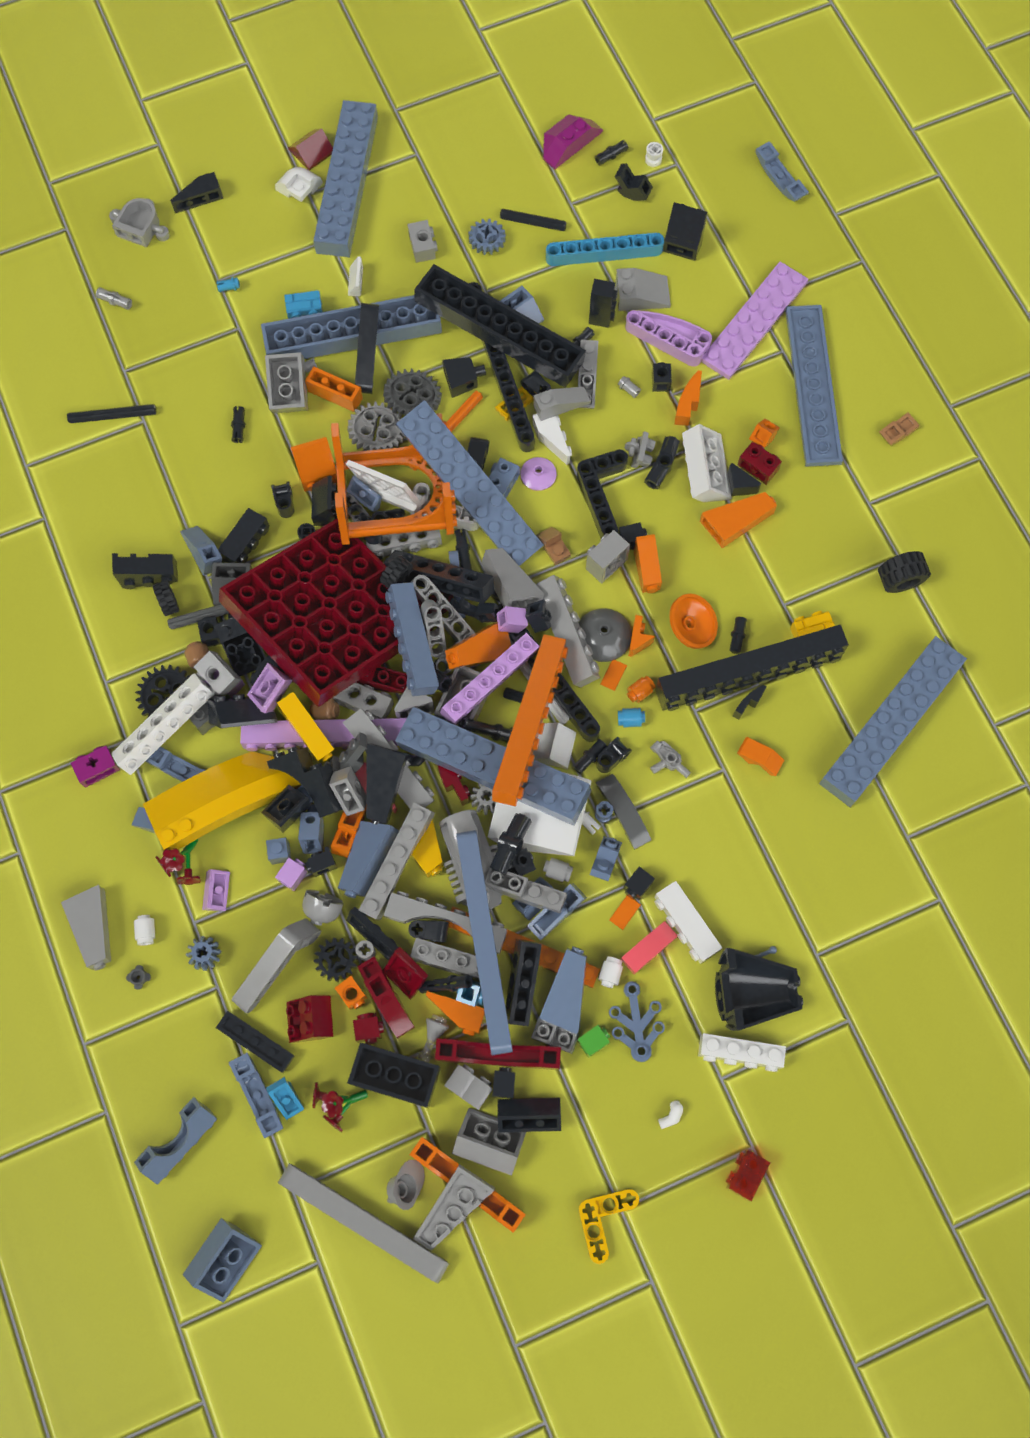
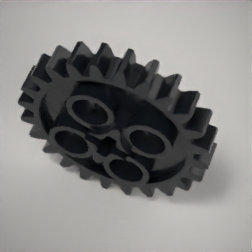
[135,665,191,718]

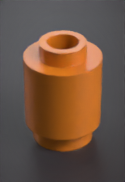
[627,676,656,703]

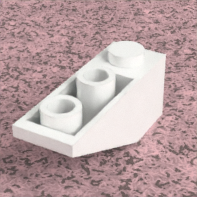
[533,414,572,465]

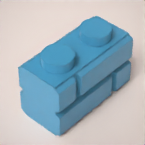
[284,290,323,319]

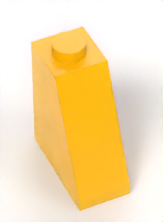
[411,819,443,877]

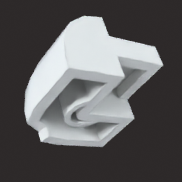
[275,167,323,202]

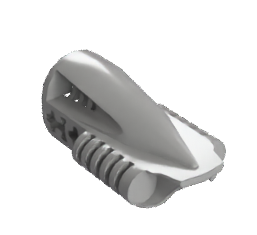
[439,810,503,910]

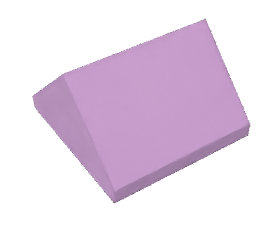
[247,663,292,713]

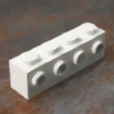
[698,1033,786,1072]

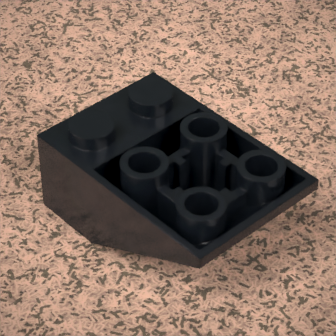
[663,202,708,261]
[213,617,268,677]

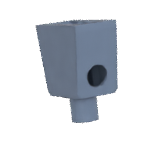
[298,804,324,854]

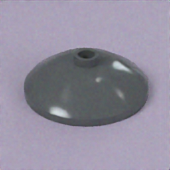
[579,608,632,662]

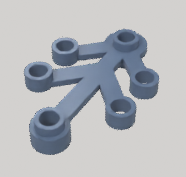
[609,981,665,1062]

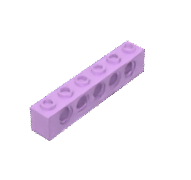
[440,633,540,725]

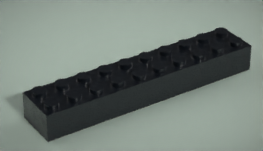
[414,264,586,388]
[655,624,849,711]

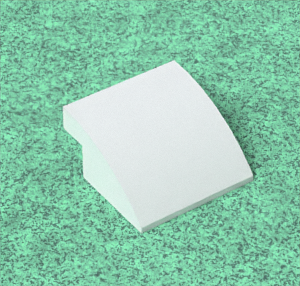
[488,772,591,856]

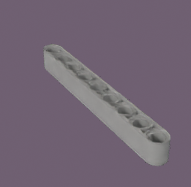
[278,1163,449,1283]

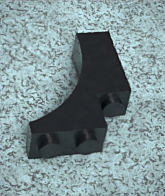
[267,746,343,818]

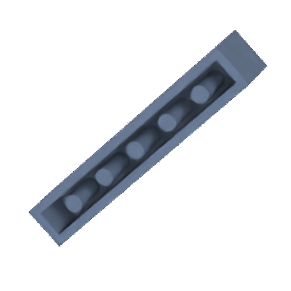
[385,582,439,696]

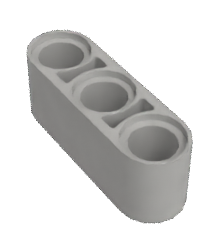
[421,600,446,657]

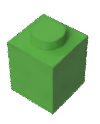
[577,1025,610,1058]

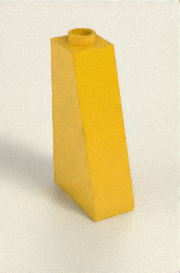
[277,692,334,762]

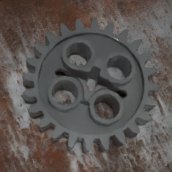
[383,368,442,417]

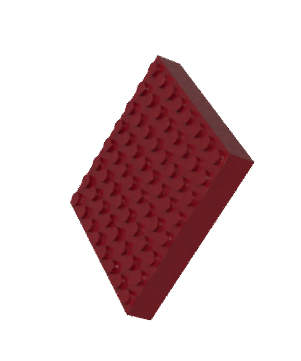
[219,518,434,707]

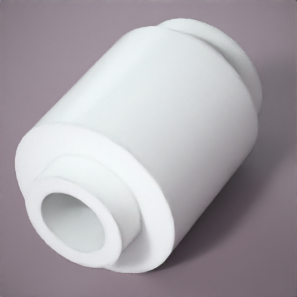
[134,915,156,946]
[598,956,623,988]

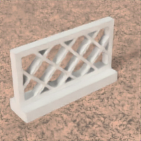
[346,460,426,514]

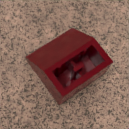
[286,995,334,1043]

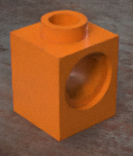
[749,418,780,448]
[335,976,367,1010]

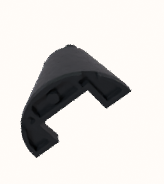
[715,948,803,1031]

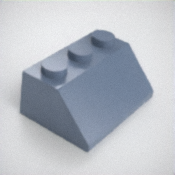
[182,1218,262,1303]

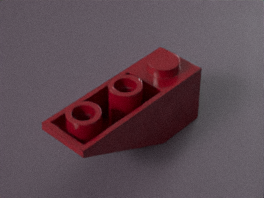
[357,666,407,694]

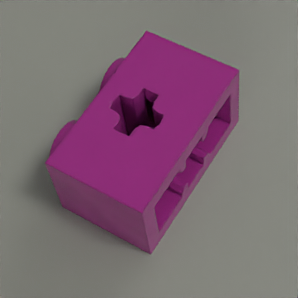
[71,746,120,788]

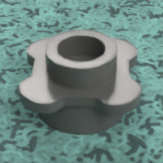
[126,965,151,990]

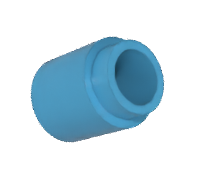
[618,707,645,728]

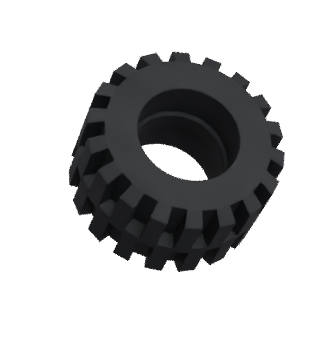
[878,551,931,593]

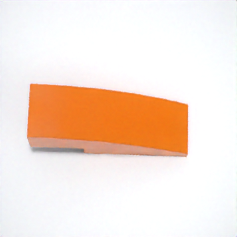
[674,370,702,426]
[331,803,367,858]

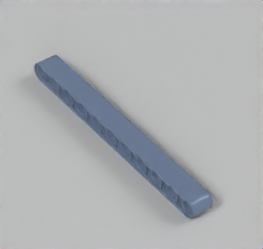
[456,830,513,1056]

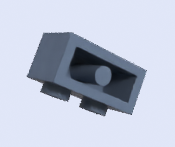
[489,457,520,498]

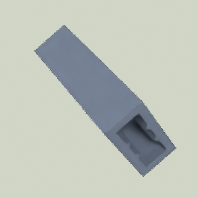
[338,821,399,898]
[539,946,587,1034]

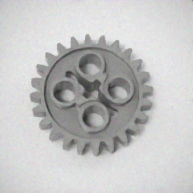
[348,402,405,451]

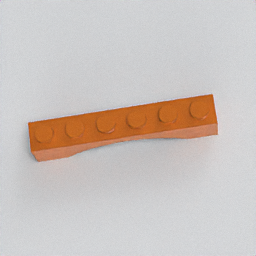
[409,1137,526,1233]

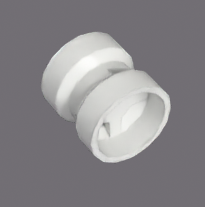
[645,142,663,167]

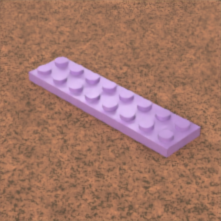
[701,261,809,380]

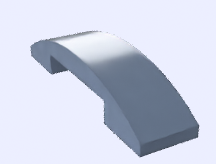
[755,141,809,202]
[146,747,205,782]
[228,1053,283,1139]

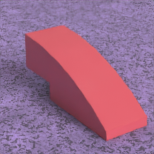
[621,921,678,975]

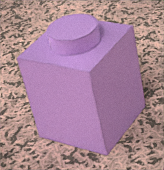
[496,606,528,633]
[275,858,308,891]

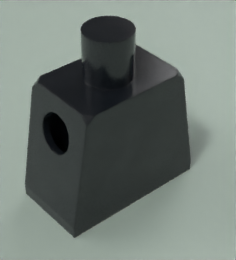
[442,357,486,398]

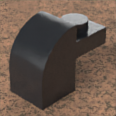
[615,163,653,201]

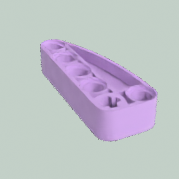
[625,310,712,367]

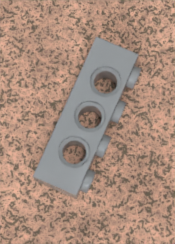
[366,530,442,560]
[333,682,394,719]
[410,938,480,981]

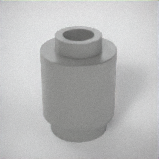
[543,858,573,882]

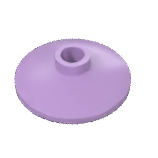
[520,457,556,491]

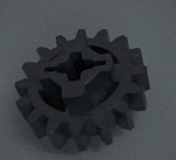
[314,937,358,982]

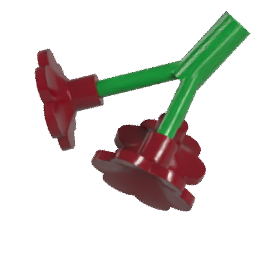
[155,839,201,885]
[312,1082,368,1133]

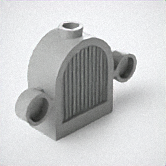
[109,198,170,247]

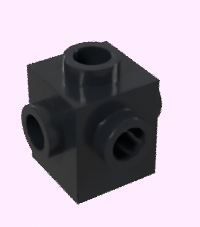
[508,848,536,876]

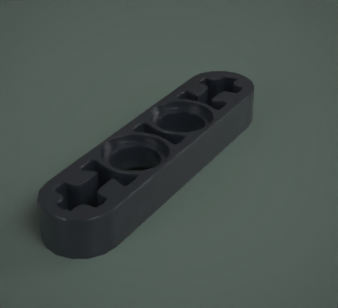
[347,493,383,545]

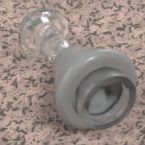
[418,1014,449,1062]

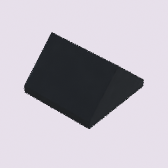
[261,785,311,833]

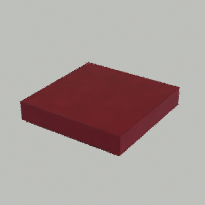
[383,947,429,1000]

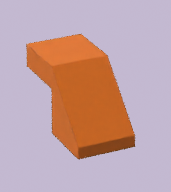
[737,737,784,776]

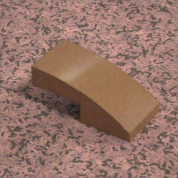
[879,413,920,446]

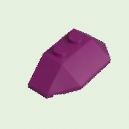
[543,114,603,170]

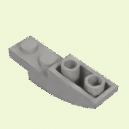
[578,340,598,409]
[485,868,567,913]

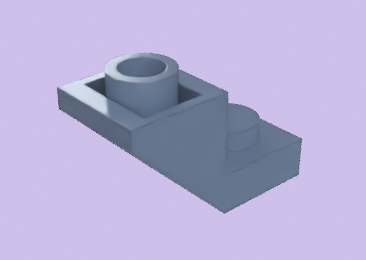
[590,836,622,881]

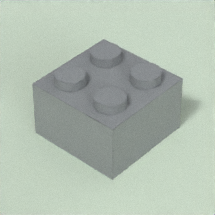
[586,530,630,584]

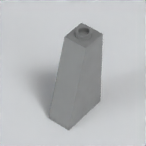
[481,548,544,609]
[61,885,111,971]

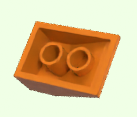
[291,437,337,492]

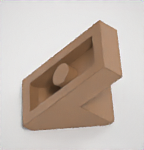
[536,527,571,565]

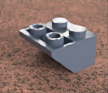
[500,286,544,324]

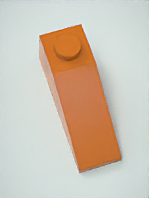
[426,991,485,1037]

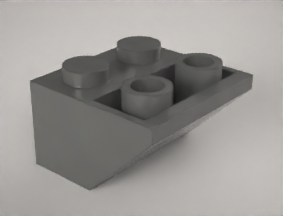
[211,563,253,606]

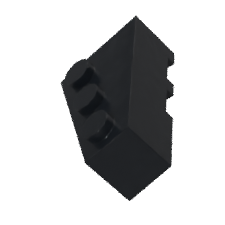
[112,553,178,590]

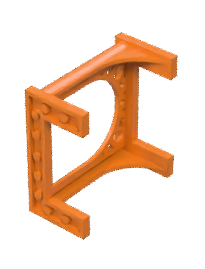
[331,413,457,545]

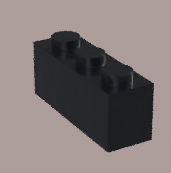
[589,279,618,328]
[218,508,269,563]
[498,1097,561,1133]

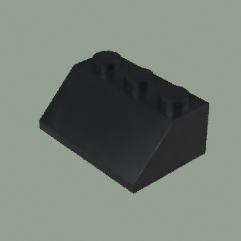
[208,694,278,728]

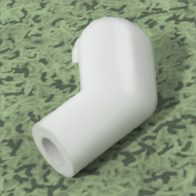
[658,1101,683,1129]

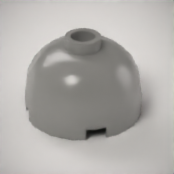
[302,890,343,926]

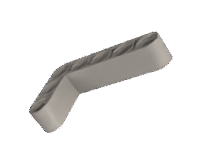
[411,575,475,674]
[232,918,321,1014]

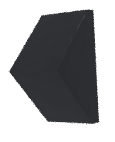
[728,463,761,496]

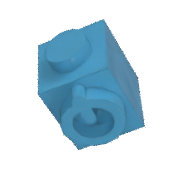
[456,980,483,1007]

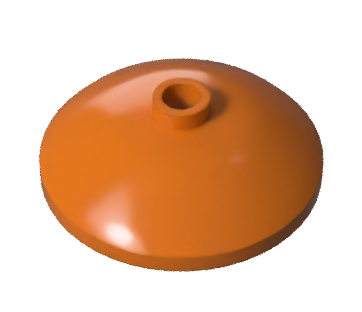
[670,593,718,649]

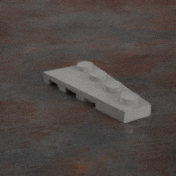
[413,1164,495,1251]

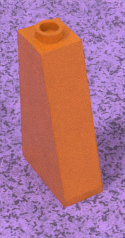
[700,492,777,548]
[445,622,511,670]

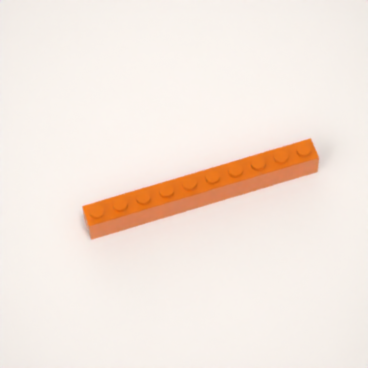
[492,634,568,807]

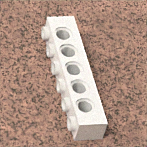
[111,673,214,775]

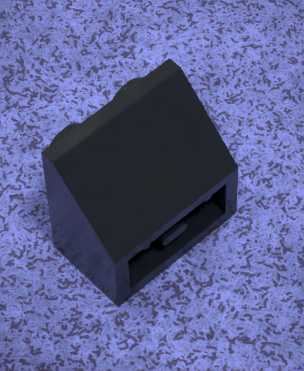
[311,476,338,526]

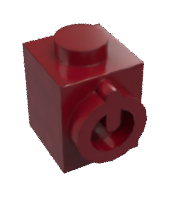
[353,1013,385,1045]

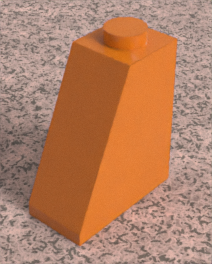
[634,534,662,593]

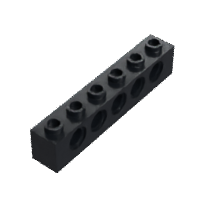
[384,550,494,604]

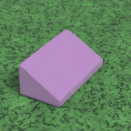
[202,869,230,911]

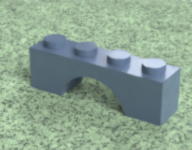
[134,1097,217,1185]

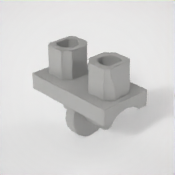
[624,431,656,468]

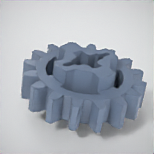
[469,219,506,255]

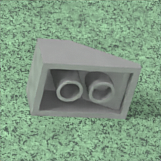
[615,268,671,311]

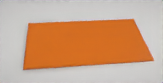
[600,660,627,691]
[609,896,641,930]

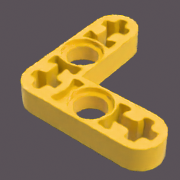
[579,1189,639,1264]

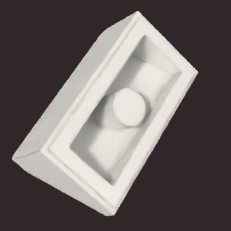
[348,256,363,297]

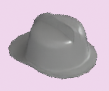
[387,1160,425,1210]

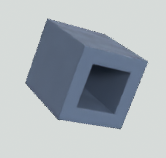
[266,837,291,865]

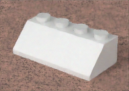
[682,424,732,502]

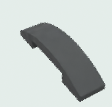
[596,774,651,850]

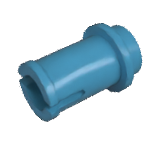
[217,276,240,292]

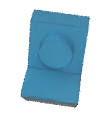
[266,1077,304,1120]

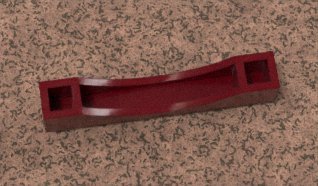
[435,1038,561,1070]

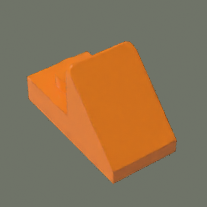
[628,615,655,657]

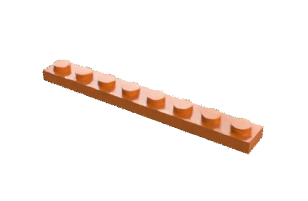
[446,907,600,989]

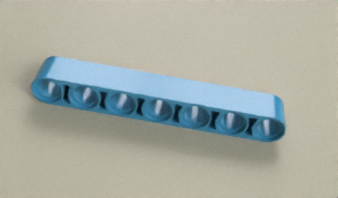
[546,233,664,266]

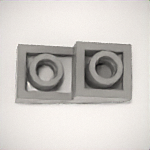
[531,1018,579,1054]

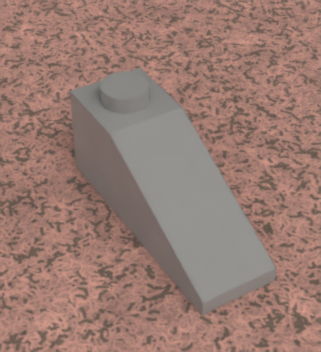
[534,387,591,421]

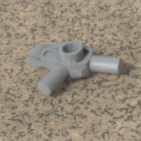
[650,741,691,778]

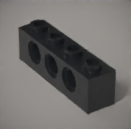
[505,939,542,1027]

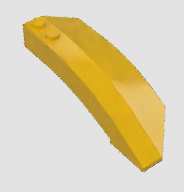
[143,751,302,850]

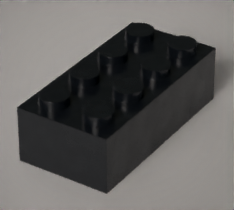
[347,1042,441,1109]

